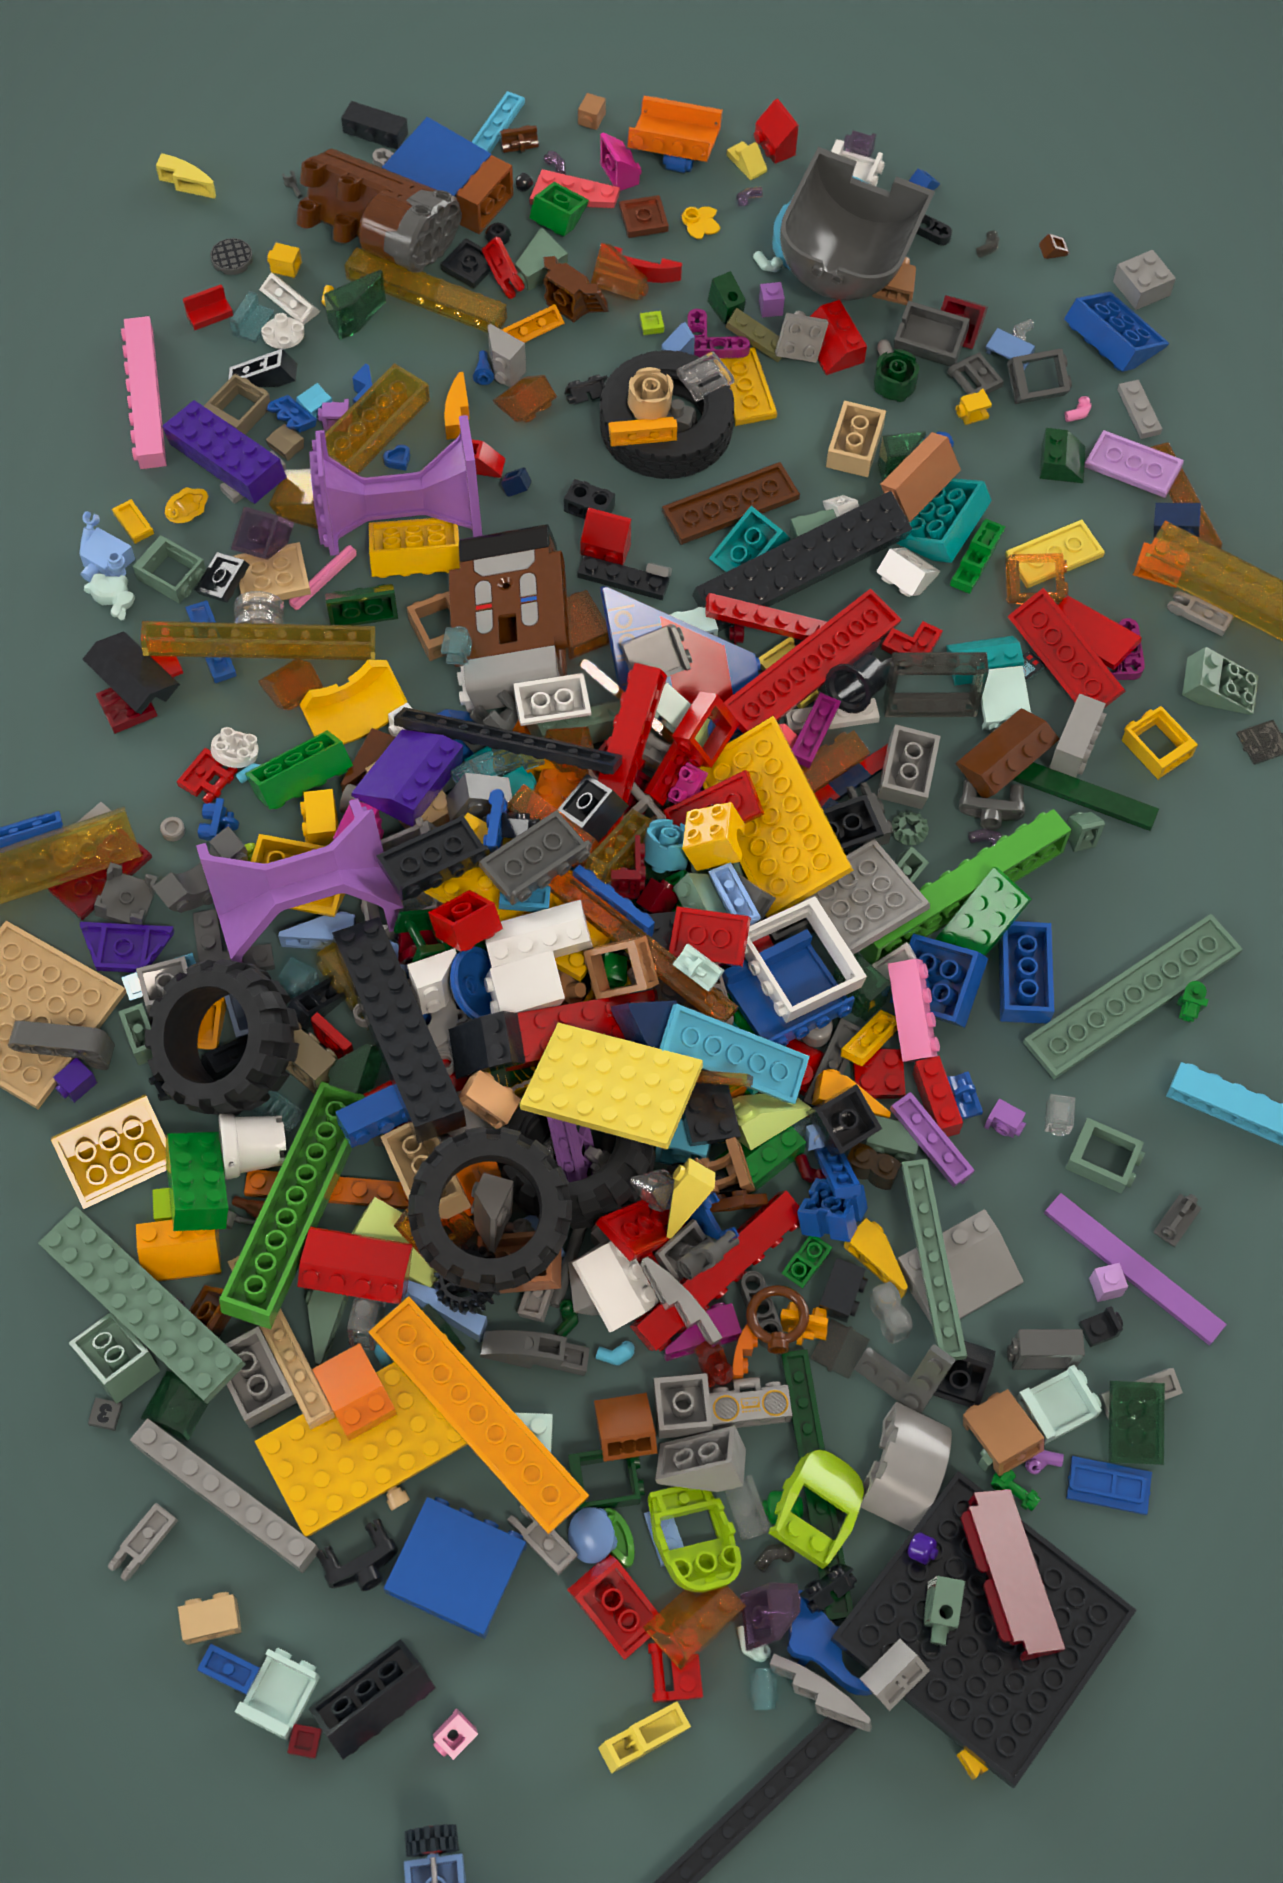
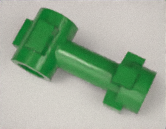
[991,1470,1041,1512]

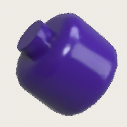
[908,1533,938,1564]

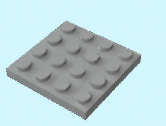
[802,839,930,955]

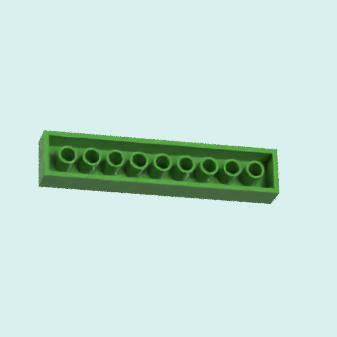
[859,809,1071,966]
[219,1081,365,1330]

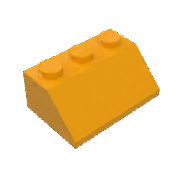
[136,1220,222,1282]

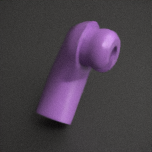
[1025,1450,1064,1474]

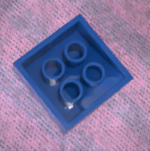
[890,934,988,1028]

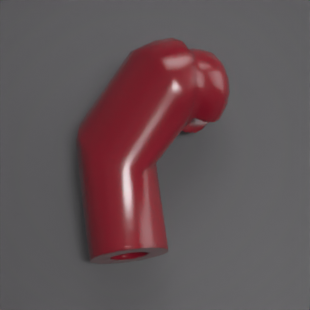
[795,1154,826,1184]

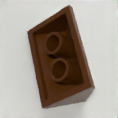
[189,1285,232,1338]

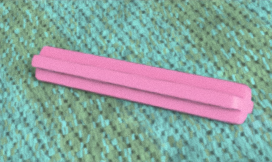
[289,545,357,610]

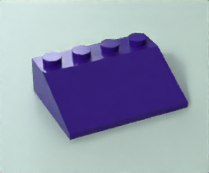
[351,730,463,827]

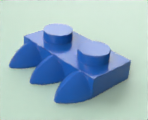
[267,395,317,433]

